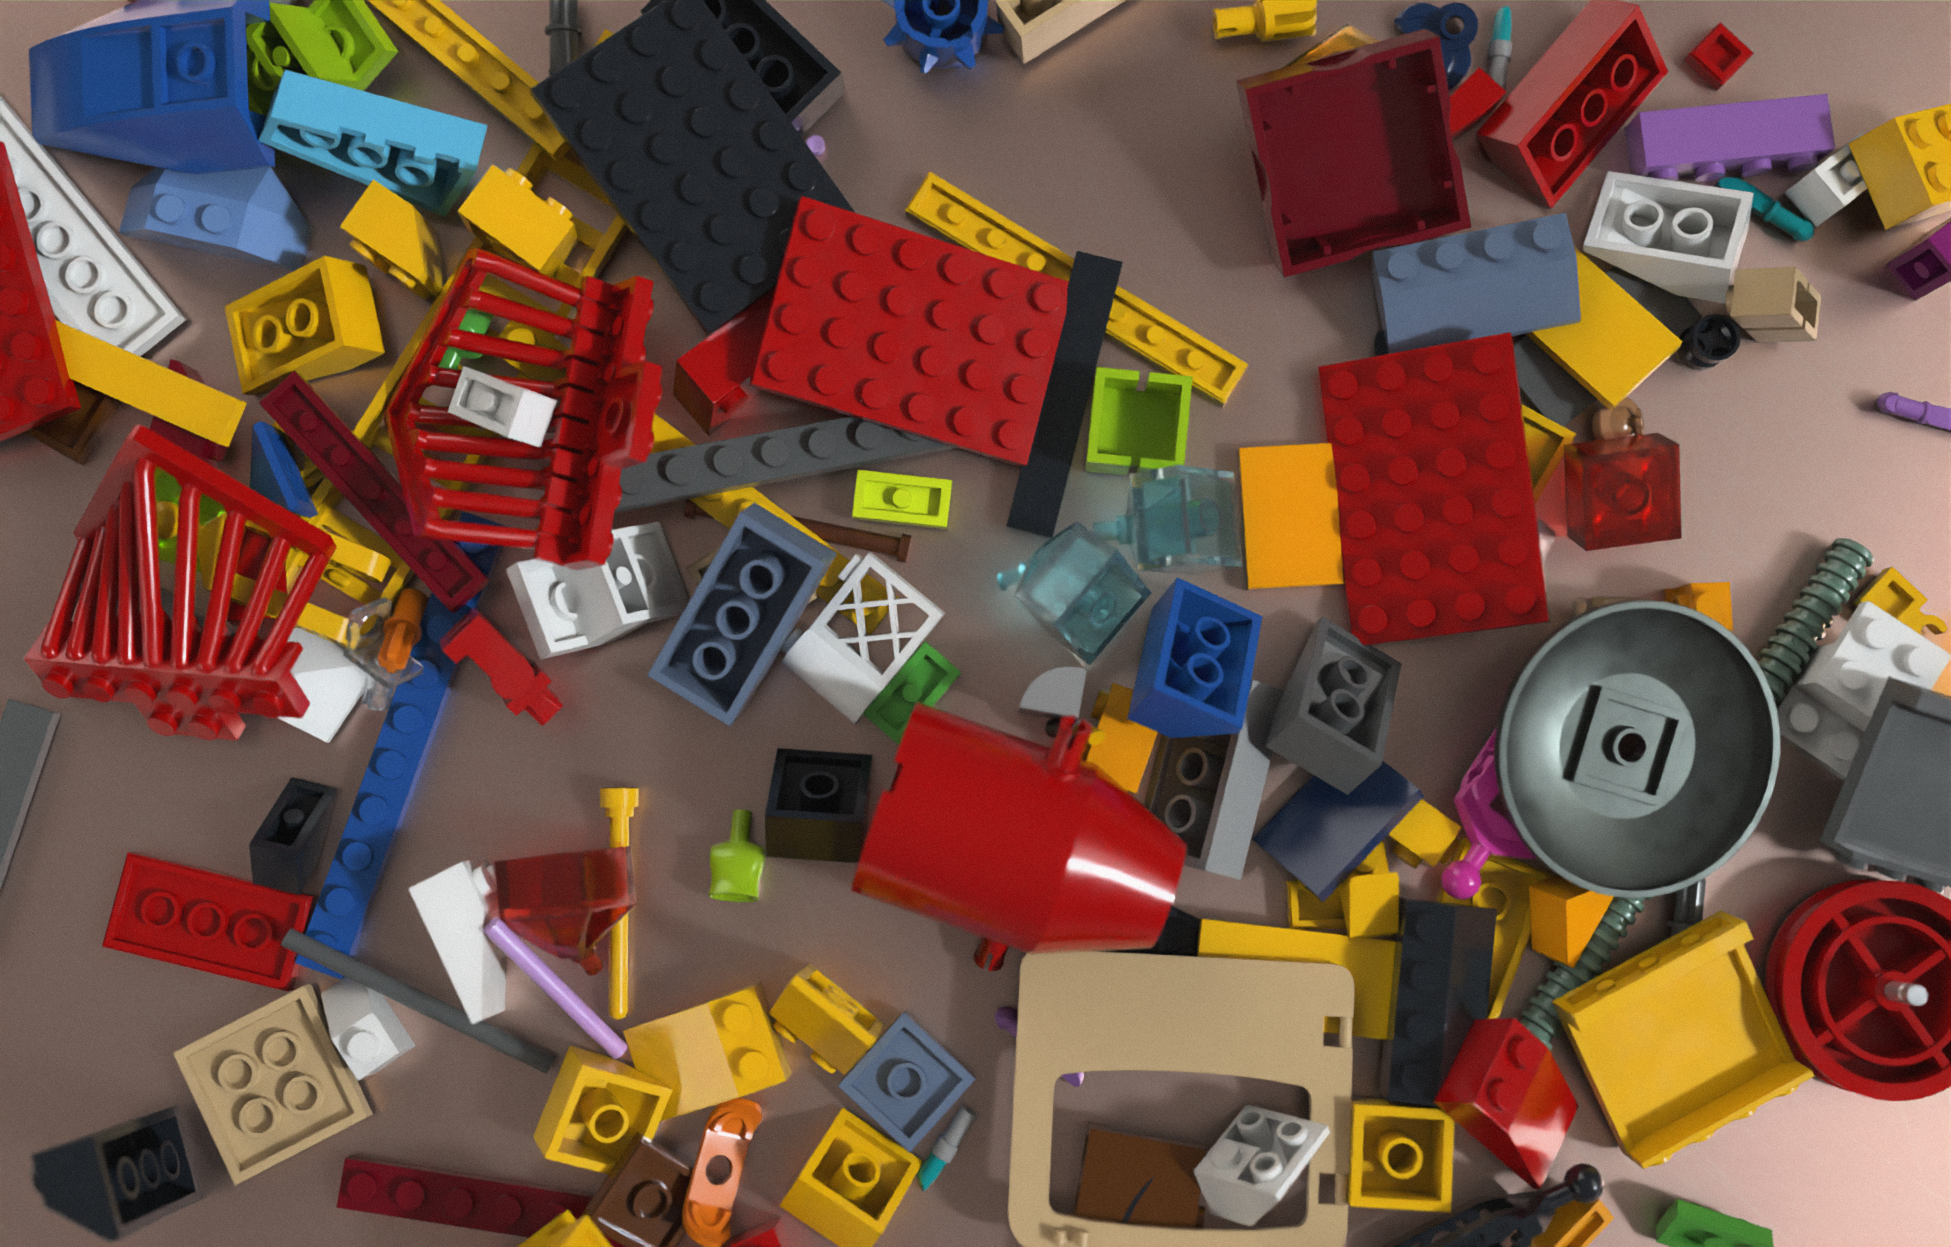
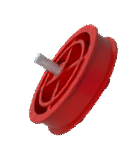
[1764,879,1951,1101]

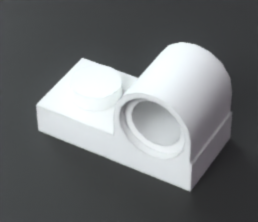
[1785,132,1867,229]
[447,366,557,447]

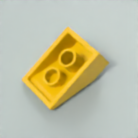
[224,255,385,395]
[769,963,885,1075]
[623,982,792,1121]

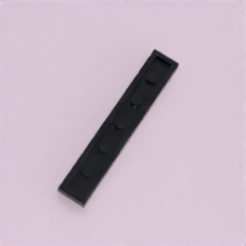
[1007,251,1123,539]

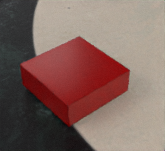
[1683,22,1754,91]

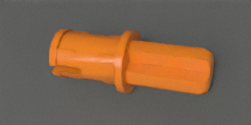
[377,588,429,674]

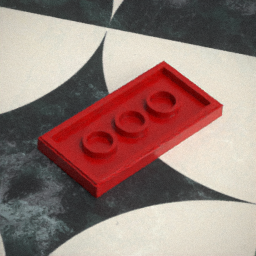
[102,852,318,992]

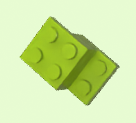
[246,0,398,116]

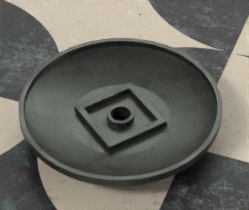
[1494,600,1780,898]

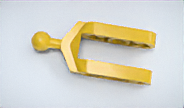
[156,501,392,649]

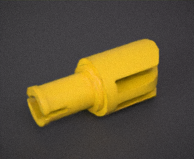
[1212,0,1317,42]

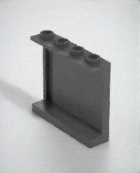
[1820,676,1951,893]

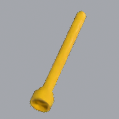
[600,787,639,1020]

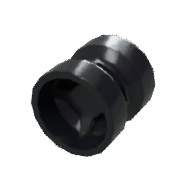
[1677,314,1741,371]

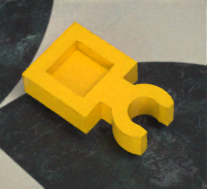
[1852,566,1948,635]

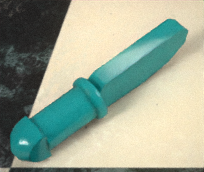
[1715,177,1814,242]

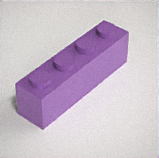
[1625,94,1835,181]

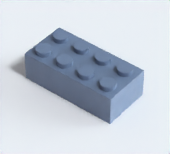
[647,503,838,726]

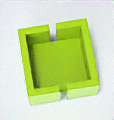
[1084,367,1193,481]

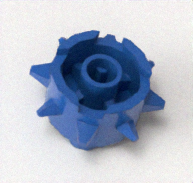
[882,0,1005,74]

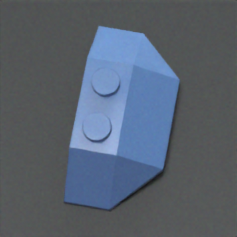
[119,167,313,271]

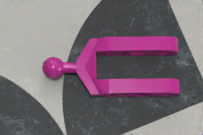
[1441,729,1537,900]

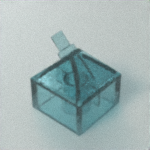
[1092,465,1242,575]
[998,522,1152,665]

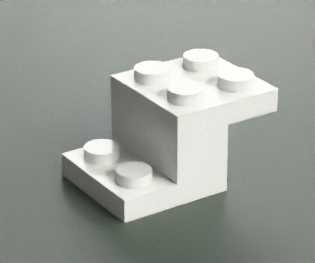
[506,522,690,659]
[1775,601,1951,780]

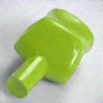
[708,809,766,902]

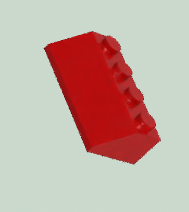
[1476,0,1669,209]

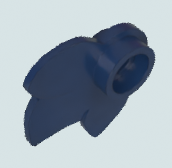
[1394,3,1478,91]

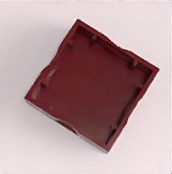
[1236,29,1471,277]

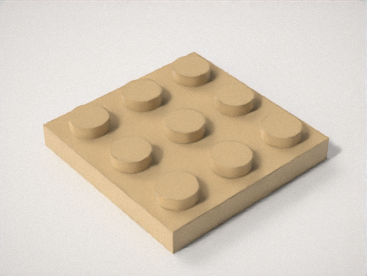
[173,984,373,1185]

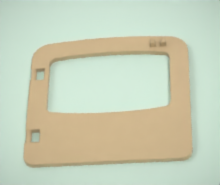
[1008,951,1354,1247]

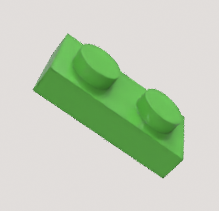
[863,641,962,745]
[1656,1199,1773,1247]

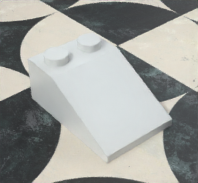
[1583,171,1754,304]
[408,859,507,1024]

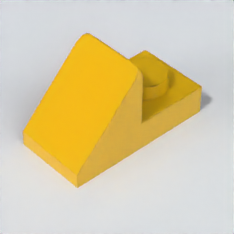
[1339,840,1399,939]

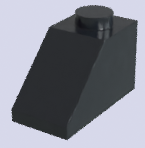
[249,777,338,895]

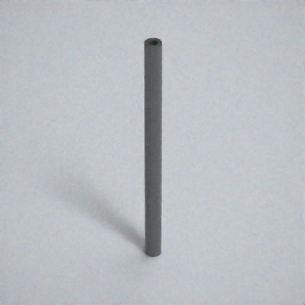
[281,928,556,1074]

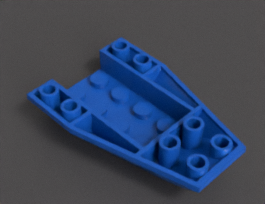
[29,0,275,175]

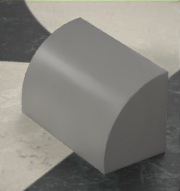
[1018,667,1087,720]

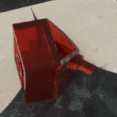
[494,846,636,976]

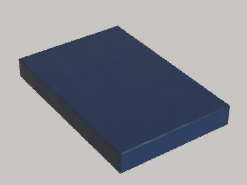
[1253,760,1424,902]

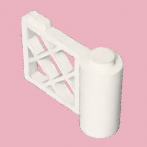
[781,552,945,724]

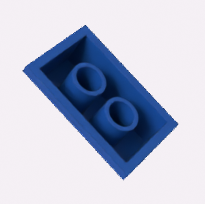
[1127,577,1262,738]

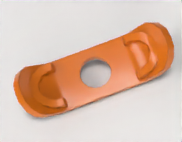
[682,1098,762,1247]

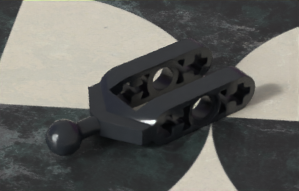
[1382,1163,1604,1247]

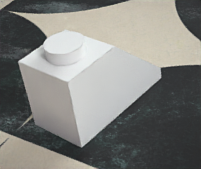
[321,977,416,1081]

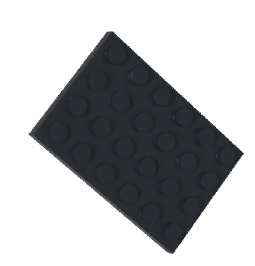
[531,0,855,335]

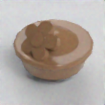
[1592,397,1644,454]

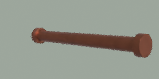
[684,499,912,563]

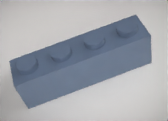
[1371,213,1581,354]

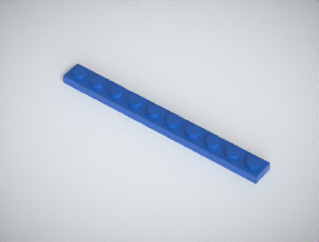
[295,511,507,979]

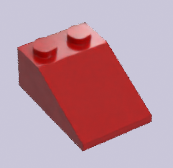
[1434,1018,1579,1190]

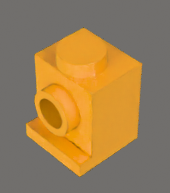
[1662,582,1733,631]

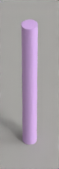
[483,917,628,1059]

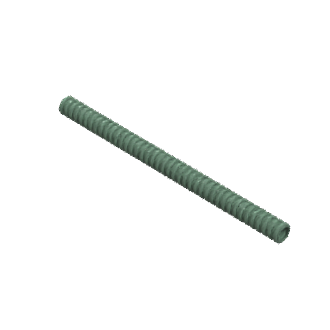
[1521,538,1875,1051]

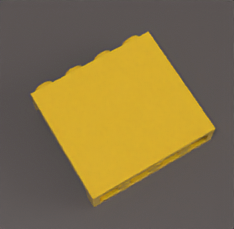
[1552,910,1814,1169]

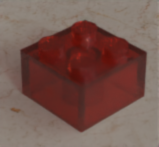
[1564,432,1682,551]

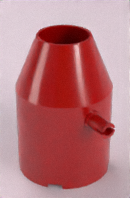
[851,702,1187,971]

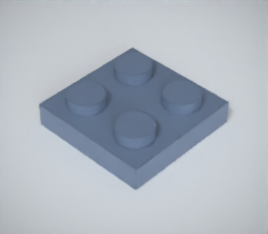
[838,1011,976,1153]

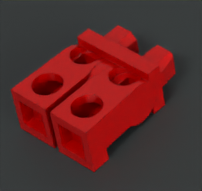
[439,606,563,726]

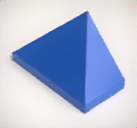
[250,421,318,518]

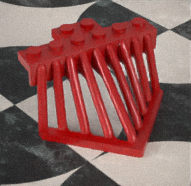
[384,248,663,570]
[23,424,337,741]

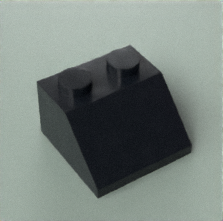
[765,748,872,863]

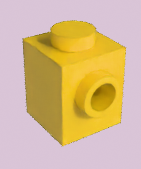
[1385,799,1462,869]

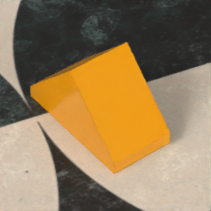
[1529,875,1614,969]

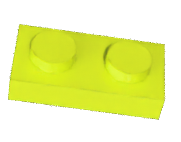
[852,470,952,529]

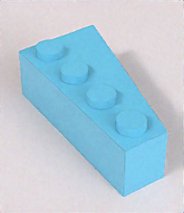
[258,70,488,217]

